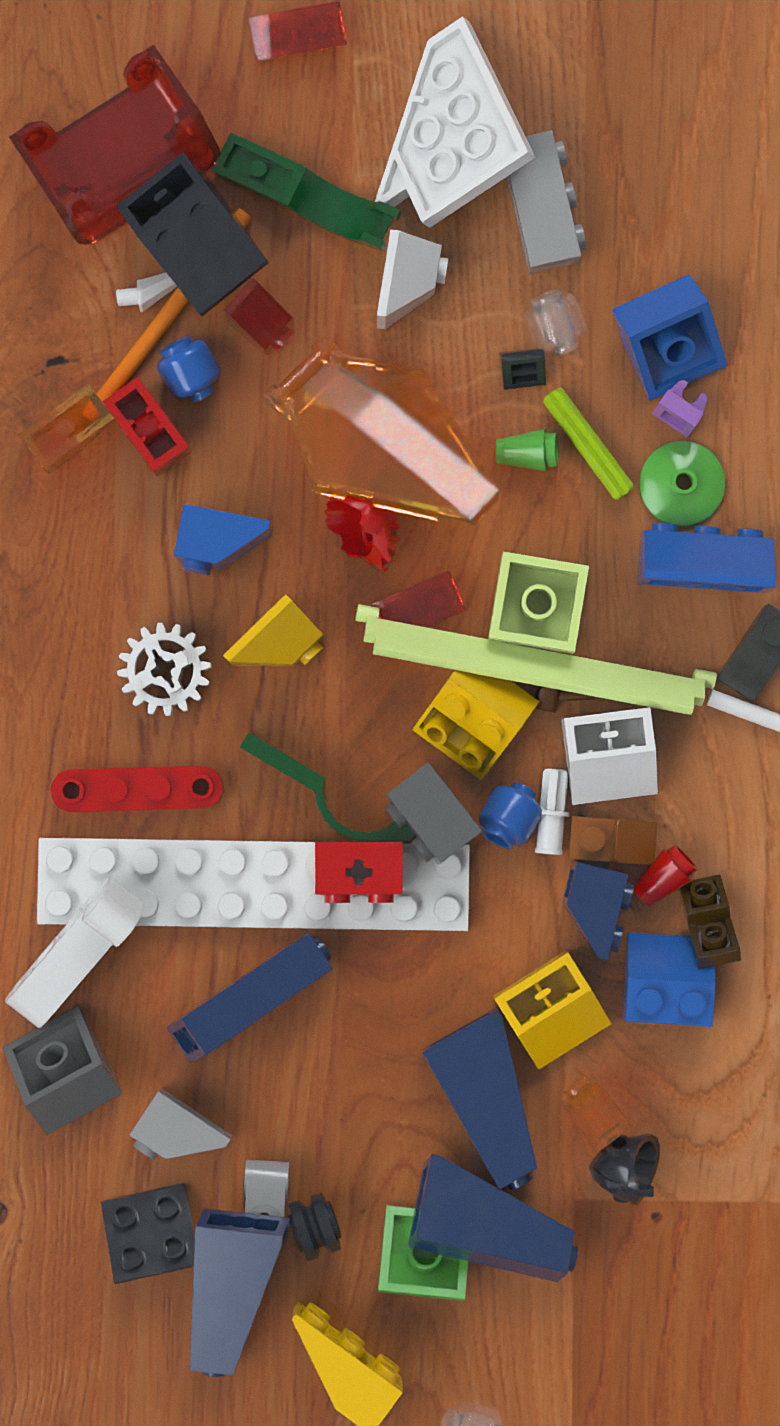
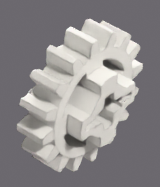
[117,623,212,716]

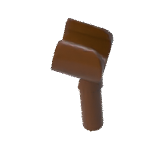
[535,687,595,713]

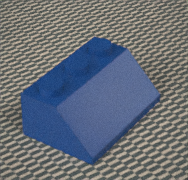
[638,523,776,593]

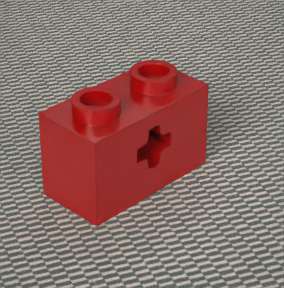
[103,377,191,477]
[315,841,403,903]

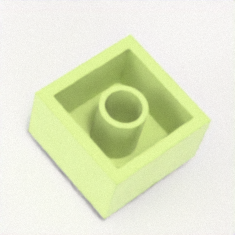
[488,552,589,654]

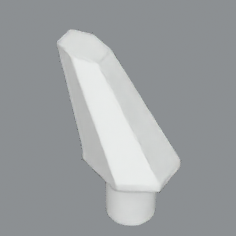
[116,272,177,312]

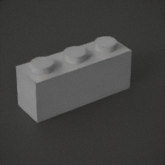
[507,130,587,274]

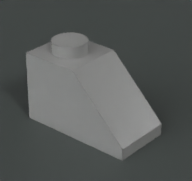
[129,1088,233,1159]

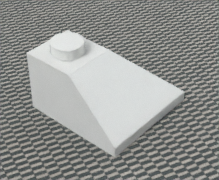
[377,229,449,330]

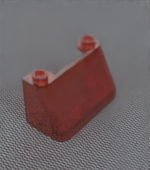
[9,45,221,245]

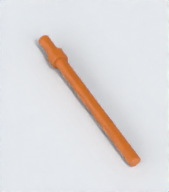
[83,208,252,422]

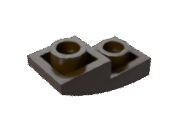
[679,875,741,969]

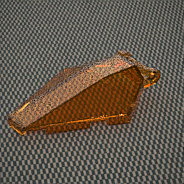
[264,337,499,526]

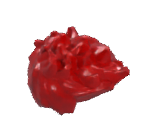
[324,485,400,572]

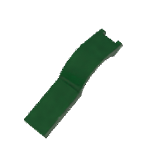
[212,132,402,251]
[240,732,414,841]

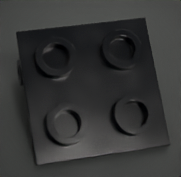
[101,1183,195,1284]

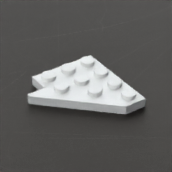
[375,16,536,228]

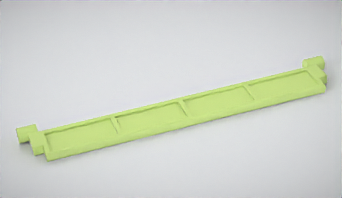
[355,604,717,715]

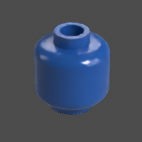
[157,336,221,403]
[479,782,542,849]

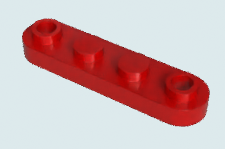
[51,766,224,812]

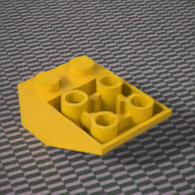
[292,1301,403,1426]

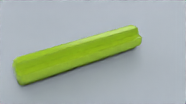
[543,387,633,500]

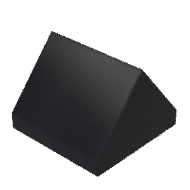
[499,348,546,390]

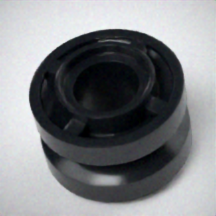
[288,1192,342,1261]

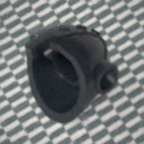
[589,1134,660,1205]

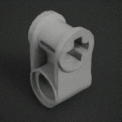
[244,1160,289,1217]

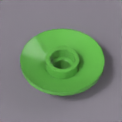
[639,441,725,527]

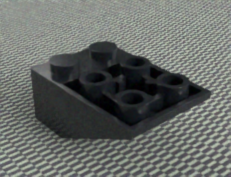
[117,152,269,317]

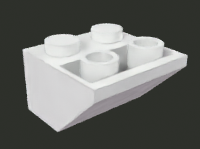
[561,707,658,805]

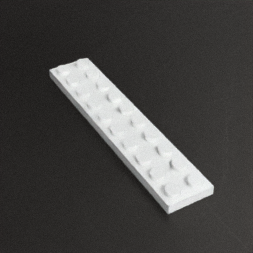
[37,838,469,931]

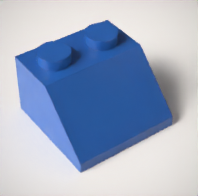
[612,274,728,401]
[174,504,273,576]
[622,932,715,1027]

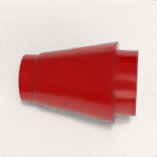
[633,845,698,907]

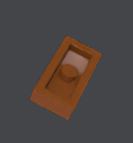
[568,816,657,865]

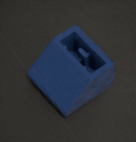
[562,861,633,960]

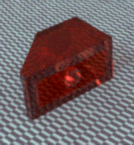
[224,278,295,356]

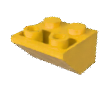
[412,670,540,780]
[493,950,612,1070]

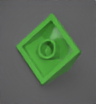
[378,1206,468,1301]

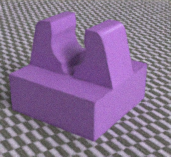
[652,380,708,438]

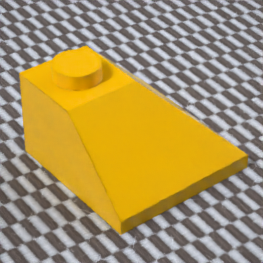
[223,594,324,666]

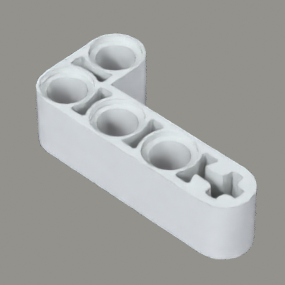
[5,876,144,1028]

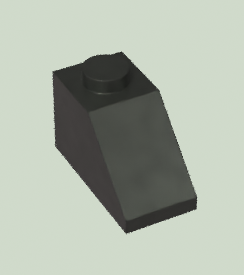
[717,604,780,702]

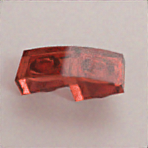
[249,2,347,61]
[369,571,467,628]

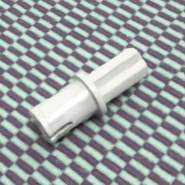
[535,769,569,855]

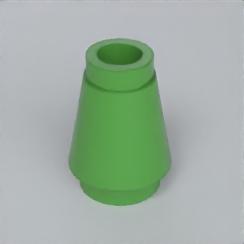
[496,429,559,471]

